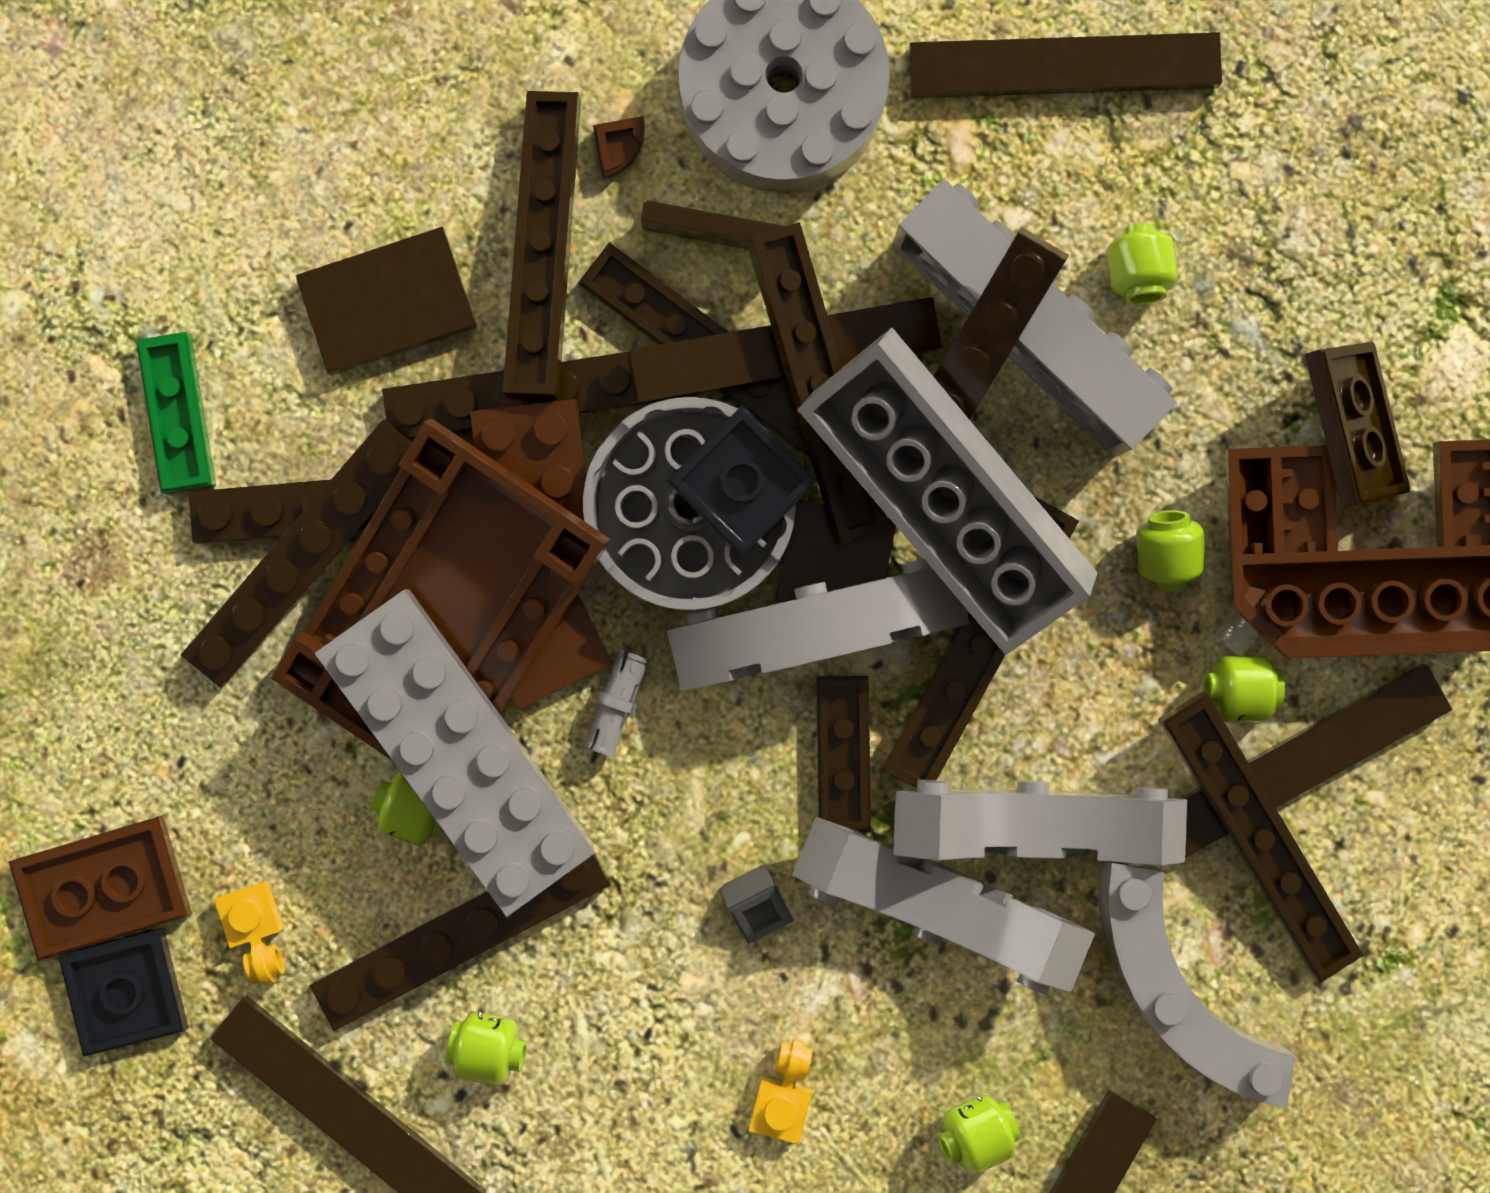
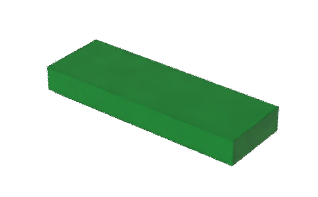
[136,332,216,494]

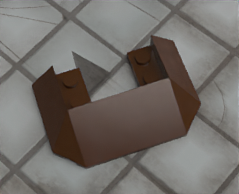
[1226,439,1490,659]

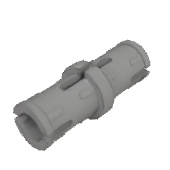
[583,648,650,757]

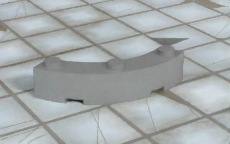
[667,559,970,691]
[893,780,1187,866]
[792,817,1095,994]
[1098,861,1295,1108]

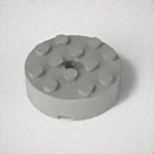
[678,0,889,192]
[583,397,796,610]

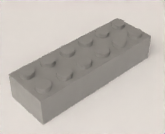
[891,179,1177,458]
[798,328,1098,655]
[314,589,595,917]

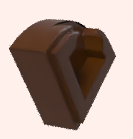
[593,116,645,180]

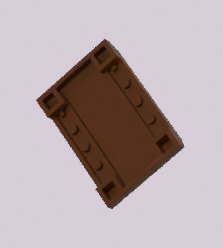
[271,418,610,760]

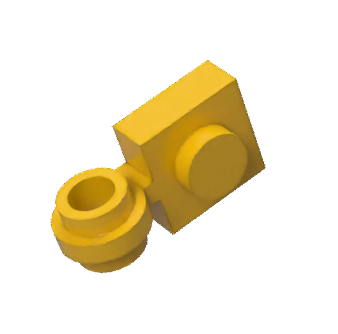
[214,880,285,986]
[748,1039,813,1144]

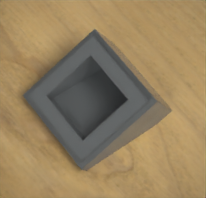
[720,865,794,944]

